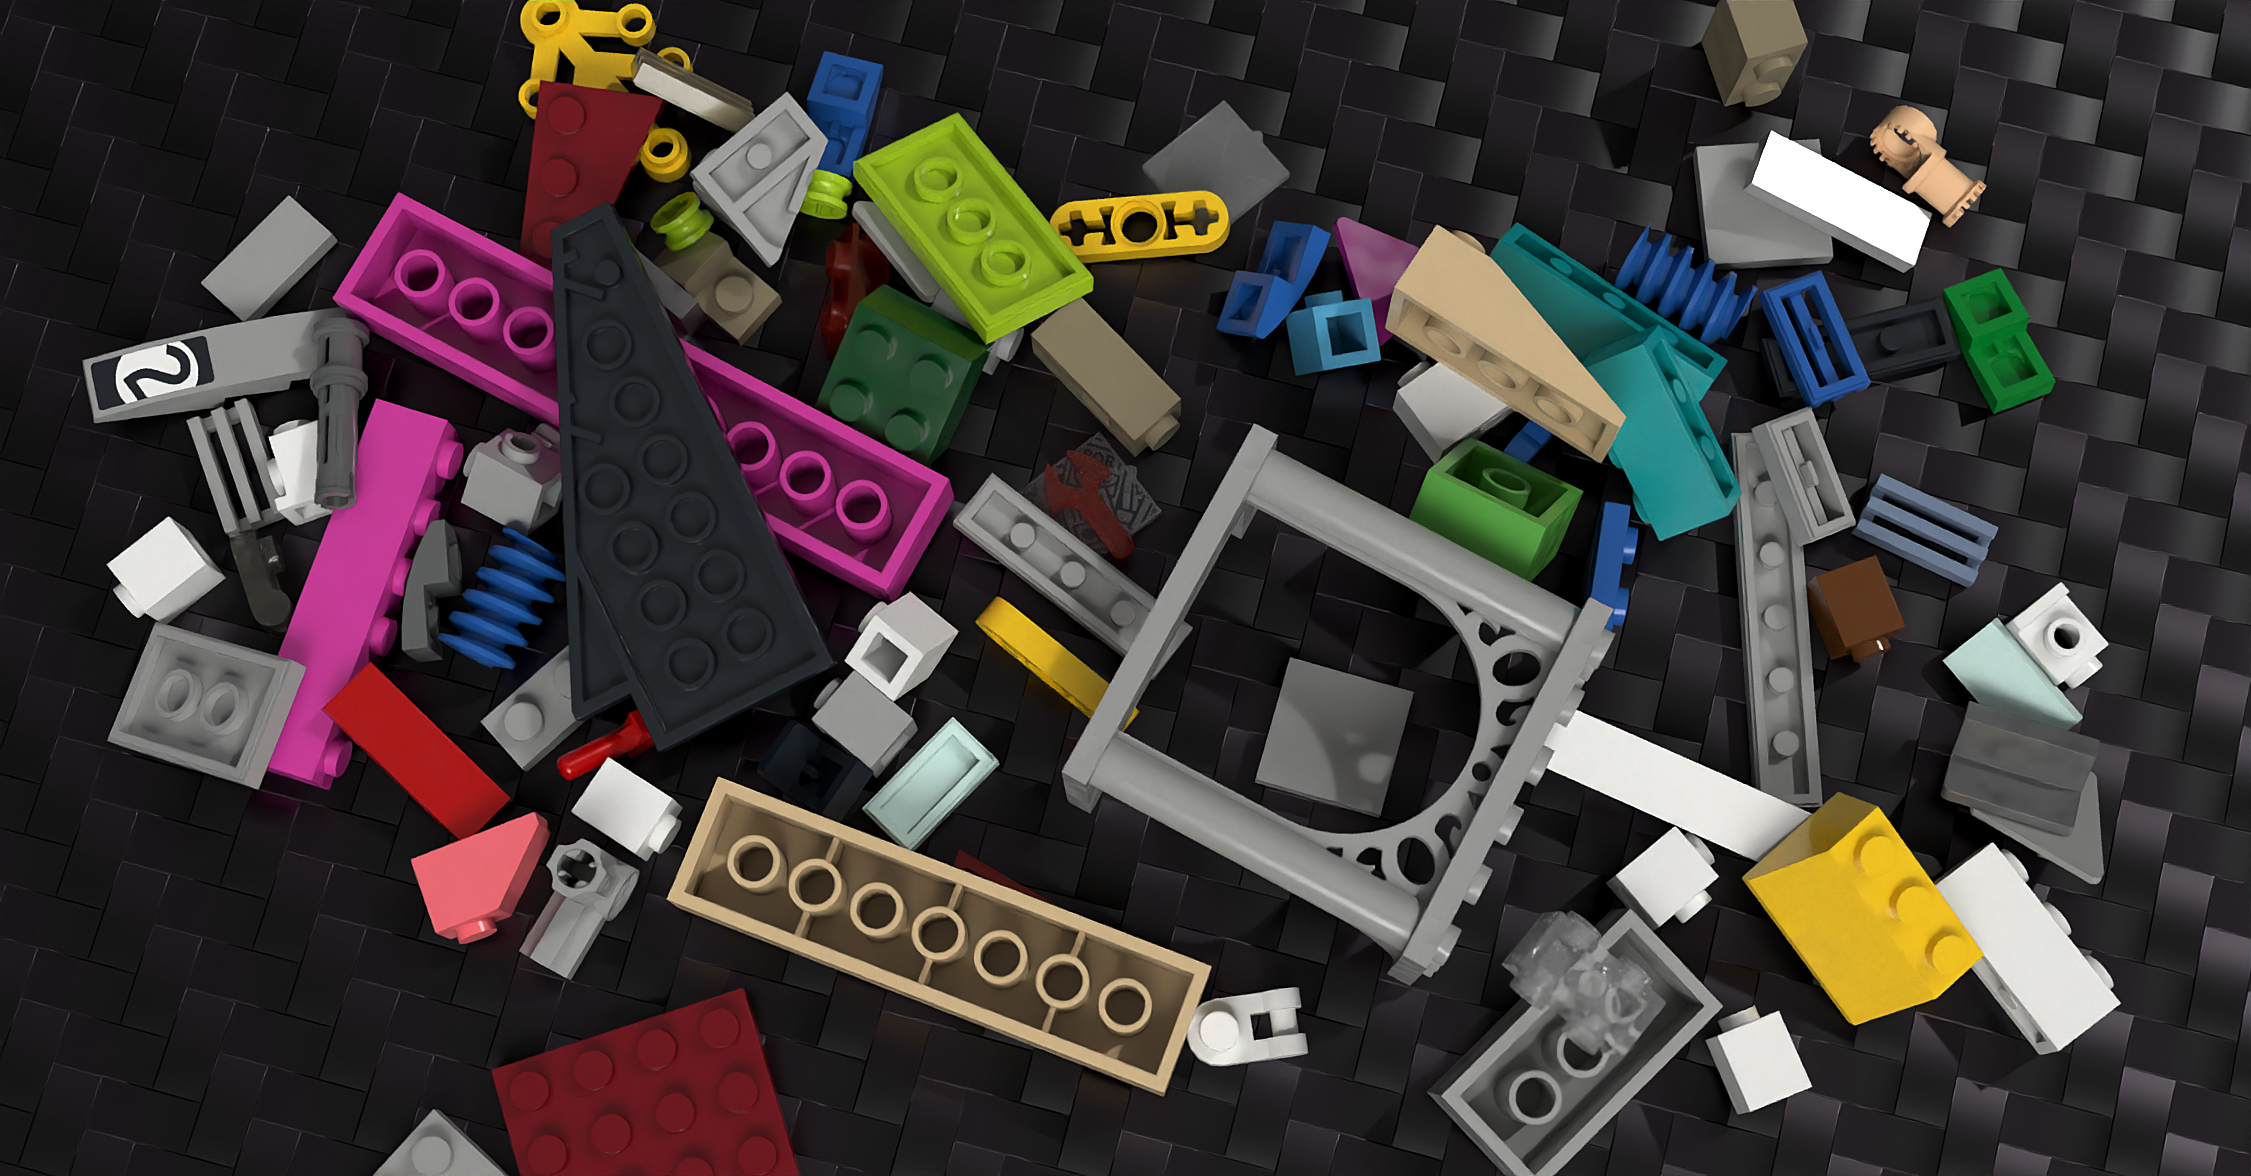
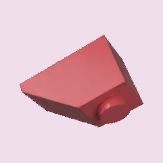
[410,812,552,944]

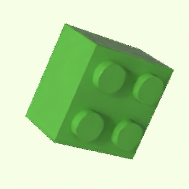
[1409,436,1583,582]

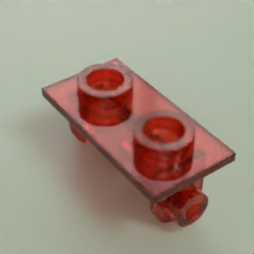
[820,222,890,359]

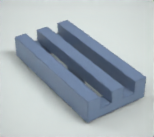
[1851,473,1999,588]

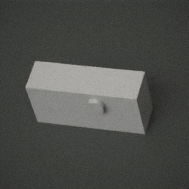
[1427,908,1723,1176]

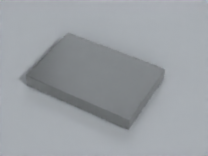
[107,622,307,789]

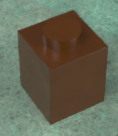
[1806,555,1906,663]

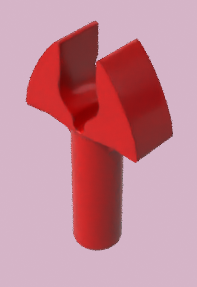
[557,710,655,780]

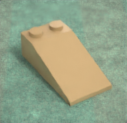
[1385,225,1626,464]

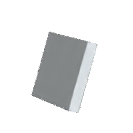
[1693,139,1834,271]
[1255,657,1414,818]

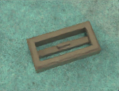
[630,47,756,134]

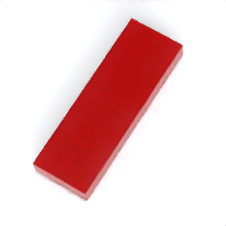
[321,662,511,841]

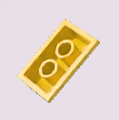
[1742,792,1984,1025]

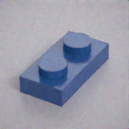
[1582,501,1638,631]

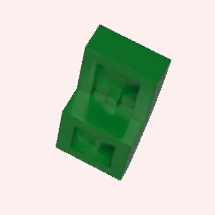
[1942,268,2055,414]

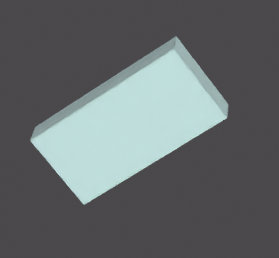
[1943,618,2083,730]
[862,717,999,852]

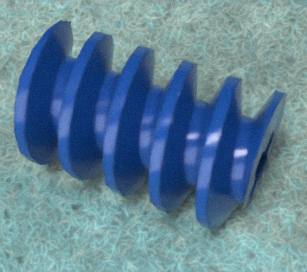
[1614,224,1759,347]
[437,527,566,670]

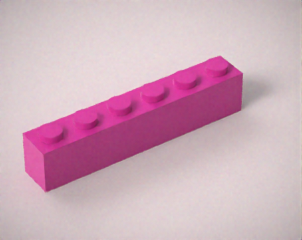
[266,399,464,790]

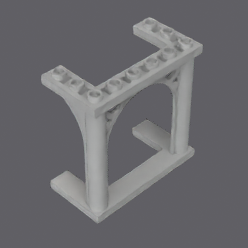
[1062,423,1615,986]

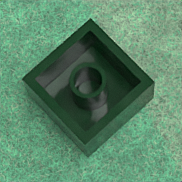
[814,284,995,467]

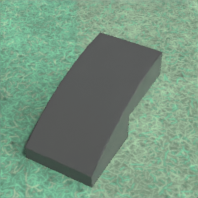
[402,519,463,663]

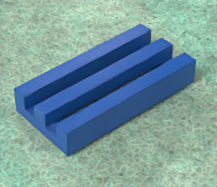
[1759,270,1871,409]

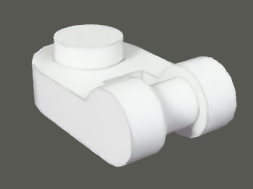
[1187,987,1309,1066]

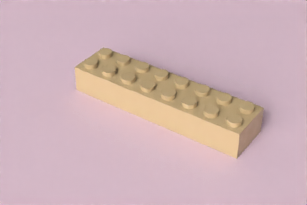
[667,777,1212,1097]

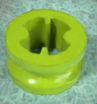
[799,170,853,219]
[650,192,714,252]

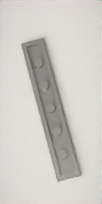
[1728,432,1823,810]

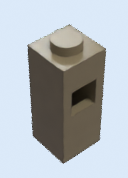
[1031,297,1181,457]

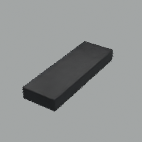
[1758,296,1961,404]

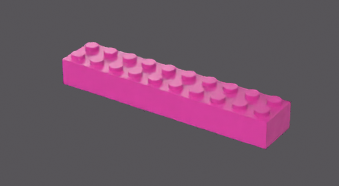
[333,192,954,605]

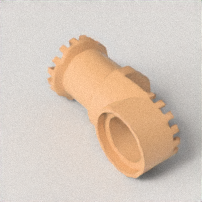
[1870,106,1986,228]

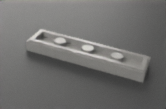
[953,473,1193,680]

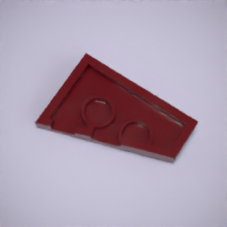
[519,80,667,271]

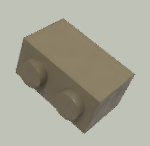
[1701,0,1808,107]

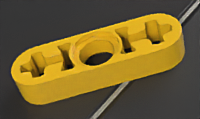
[1049,191,1230,263]
[976,596,1139,732]

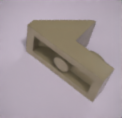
[652,230,782,347]

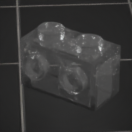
[1502,911,1667,1056]

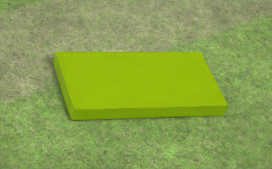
[853,112,1094,345]

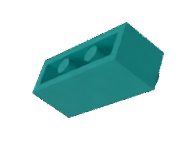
[1582,324,1743,541]

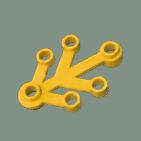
[519,0,693,182]

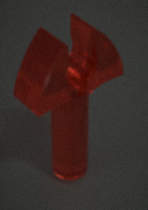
[1045,450,1135,560]

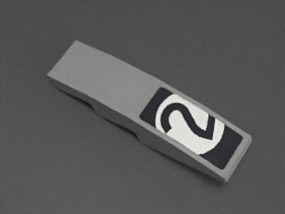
[82,307,347,423]

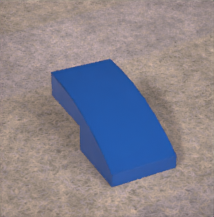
[806,51,883,184]
[1216,221,1331,339]

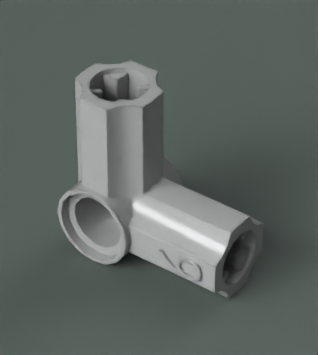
[519,838,639,980]

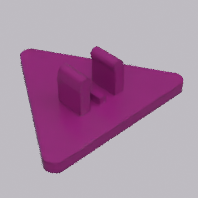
[1333,217,1420,347]

